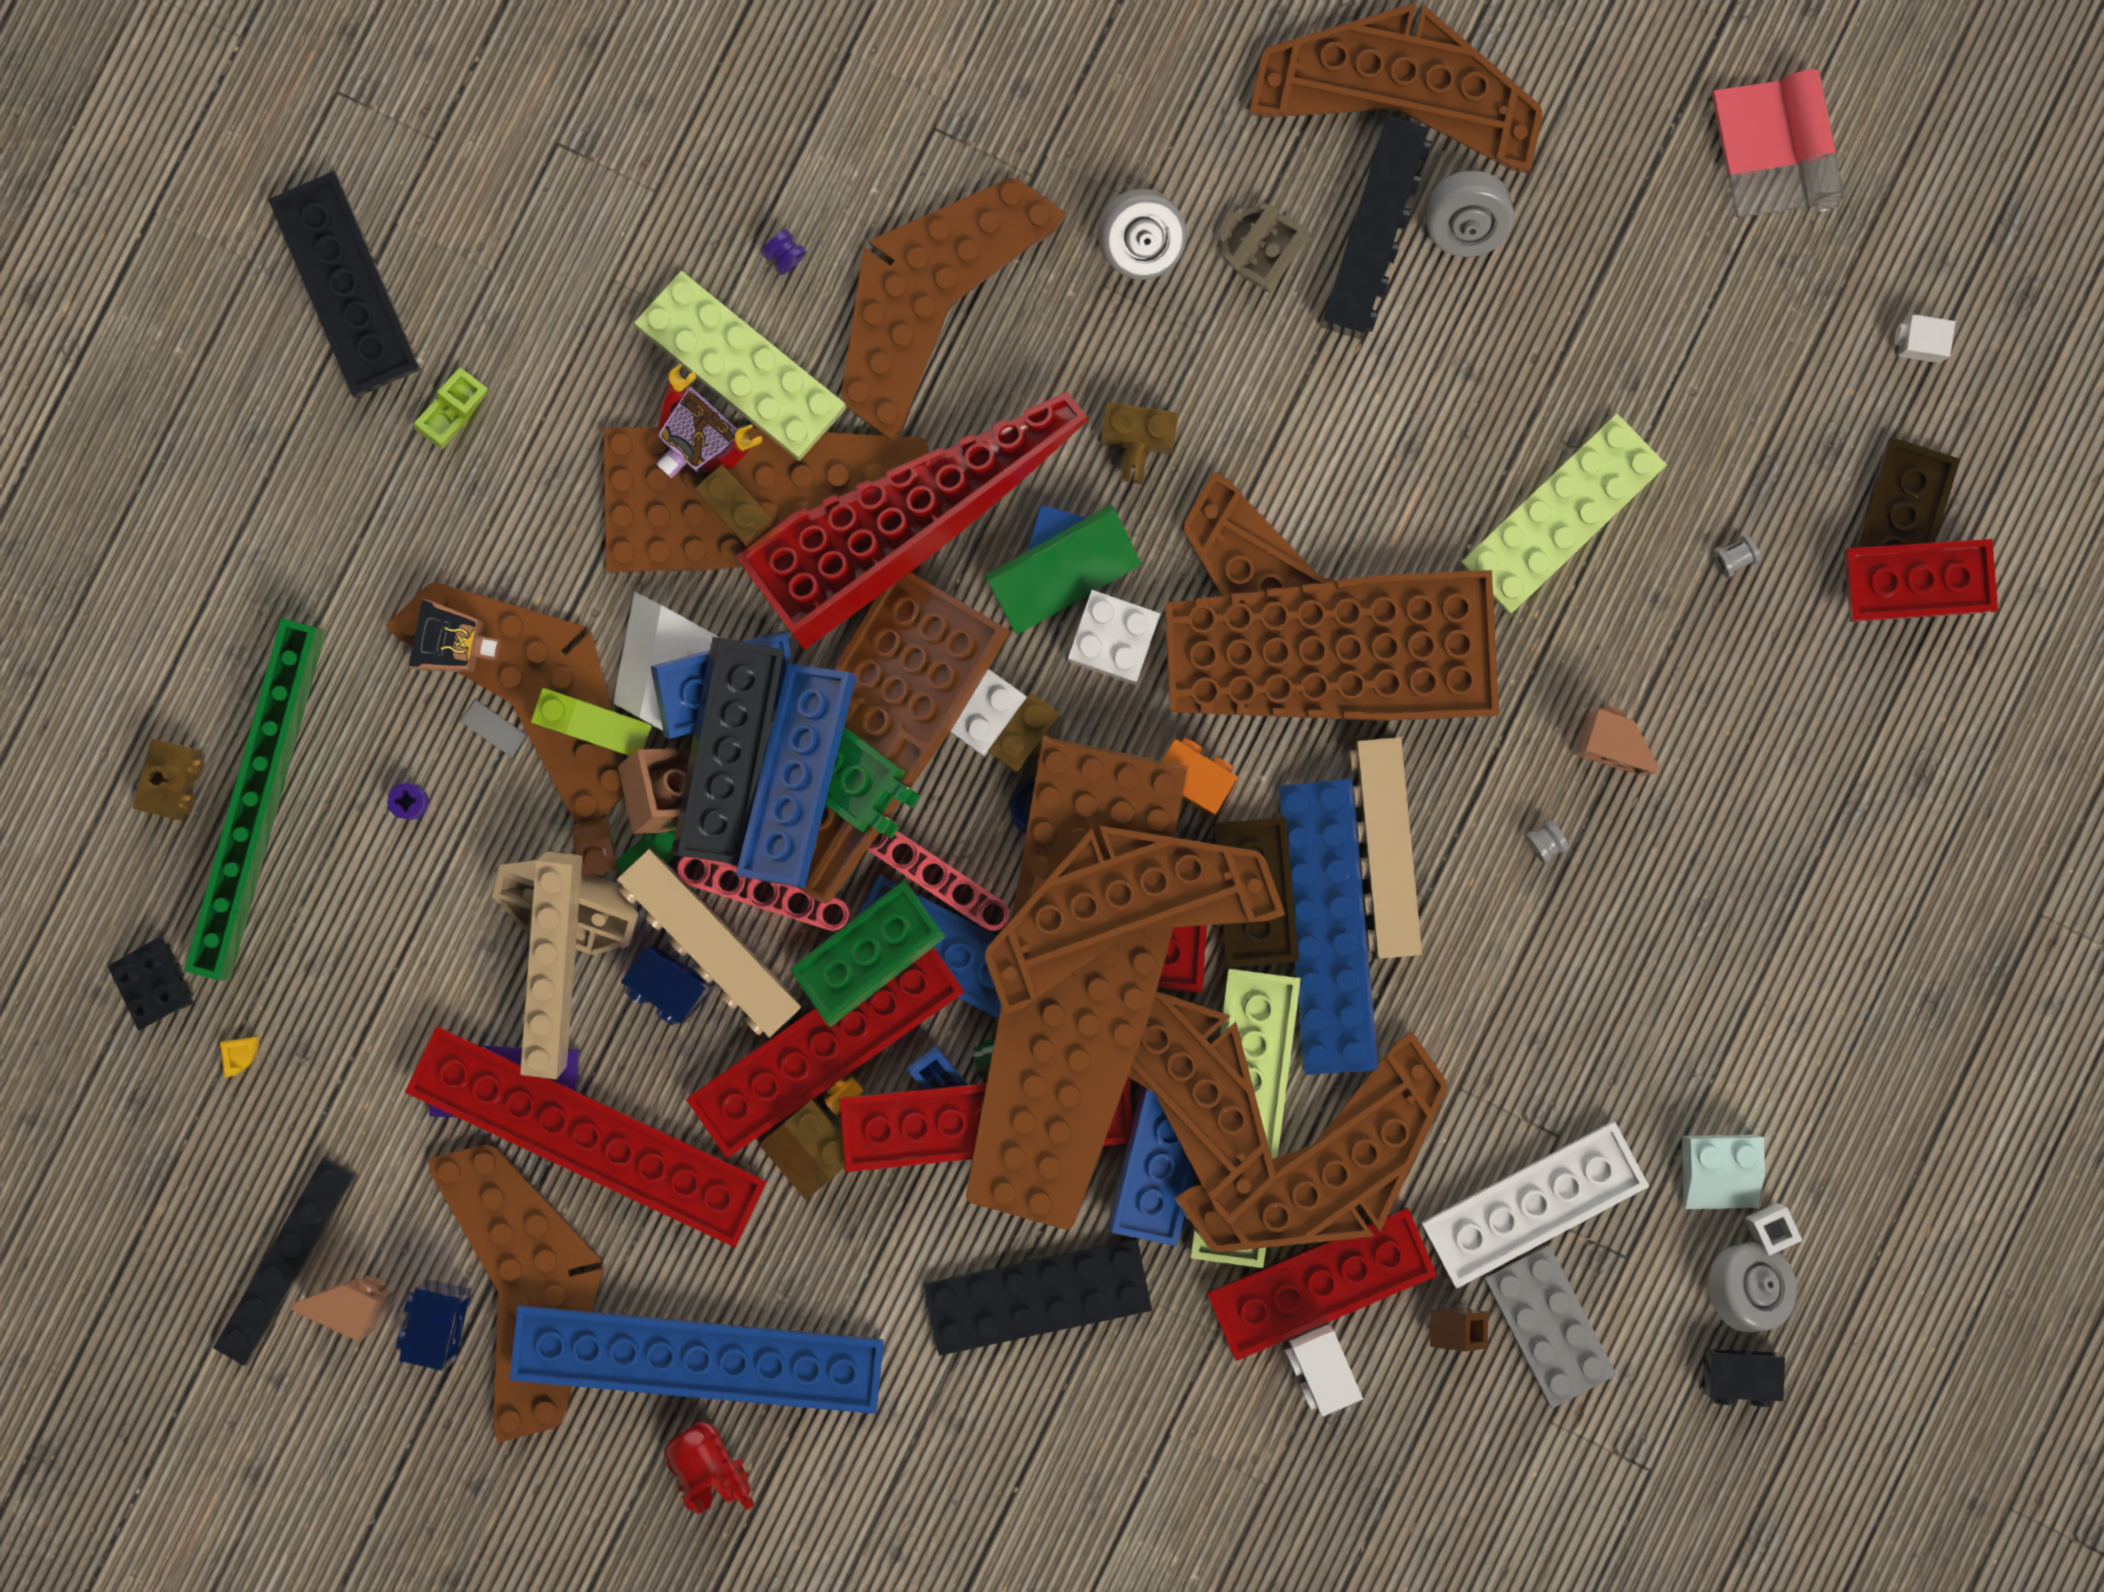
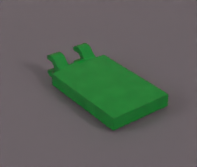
[825,725,921,839]

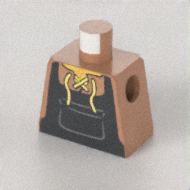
[408,599,500,672]

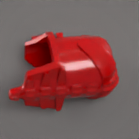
[664,1422,754,1515]

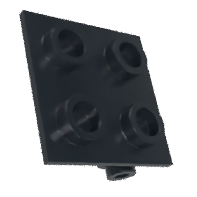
[108,937,194,1031]

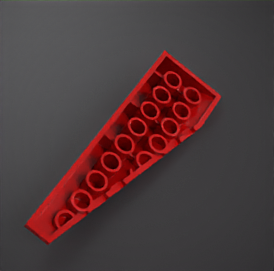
[735,392,1089,650]

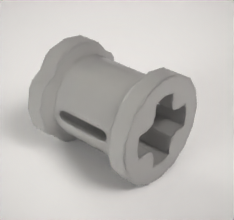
[1713,534,1761,578]

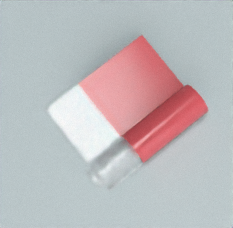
[1711,69,1845,218]

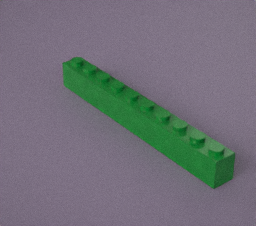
[184,618,326,981]

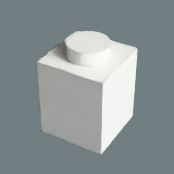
[1895,314,1956,363]
[1744,1203,1803,1256]

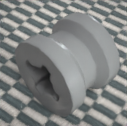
[1525,819,1570,865]

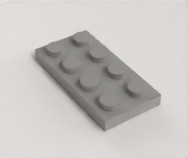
[1483,1243,1617,1409]

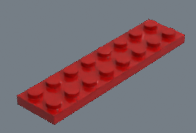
[686,947,966,1159]
[838,1077,1133,1172]

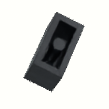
[1703,1349,1785,1407]

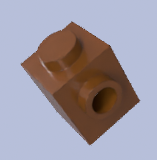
[572,818,617,876]
[1429,1307,1488,1352]

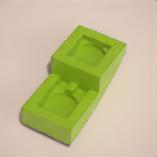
[414,367,488,450]

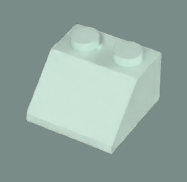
[1682,1134,1765,1209]

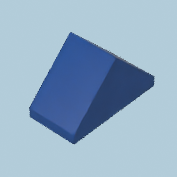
[1028,505,1086,551]
[907,1044,968,1089]

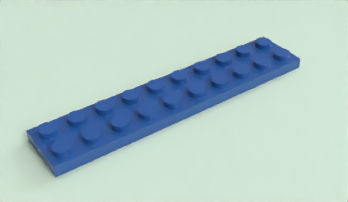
[510,1305,884,1414]

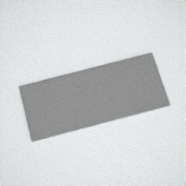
[460,700,527,757]

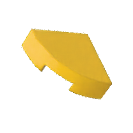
[220,1036,259,1078]

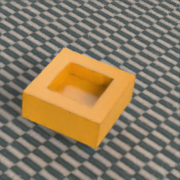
[822,1073,863,1116]

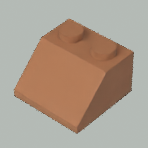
[1574,705,1658,777]
[618,748,691,834]
[291,1275,393,1341]

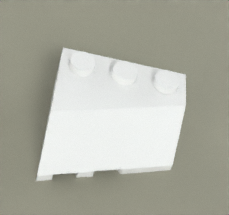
[613,591,720,738]

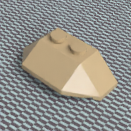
[492,860,639,955]

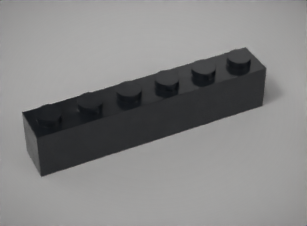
[1321,115,1432,340]

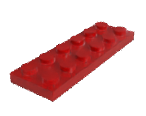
[1207,1207,1437,1361]

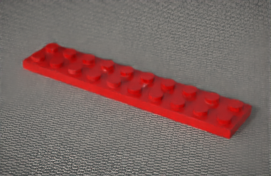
[404,1026,767,1248]

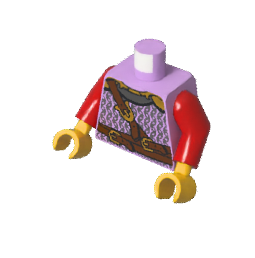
[656,364,762,479]

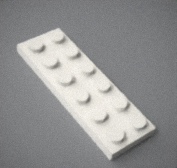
[1421,1121,1649,1289]

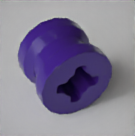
[761,229,807,275]
[387,783,429,820]

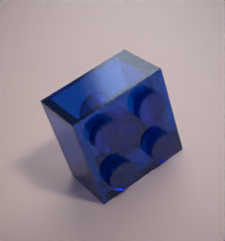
[621,945,714,1026]
[396,1280,472,1371]

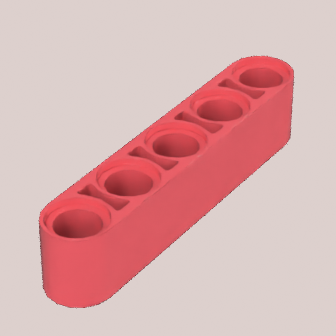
[867,831,1010,931]
[678,857,851,931]

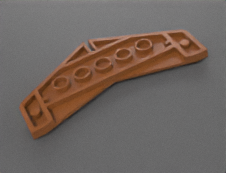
[1249,3,1542,174]
[841,178,1066,442]
[1184,471,1336,596]
[385,583,626,824]
[985,826,1285,1015]
[1128,991,1276,1226]
[1174,1032,1447,1252]
[428,1144,605,1443]

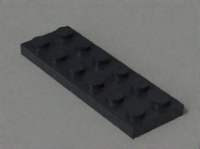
[268,171,421,398]
[671,637,784,864]
[924,1238,1153,1356]

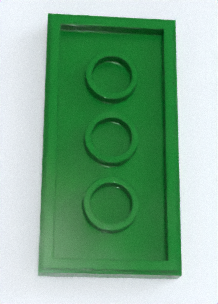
[985,504,1142,635]
[790,880,946,1027]

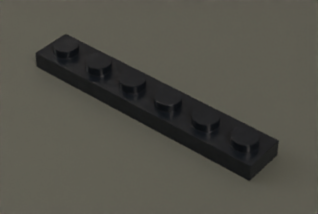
[213,1156,357,1366]

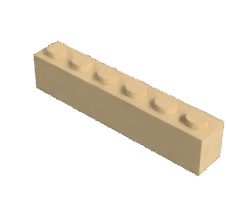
[1349,737,1422,959]
[617,847,802,1038]
[520,851,582,1079]

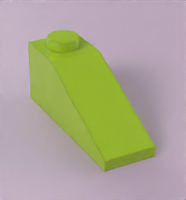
[531,688,653,756]

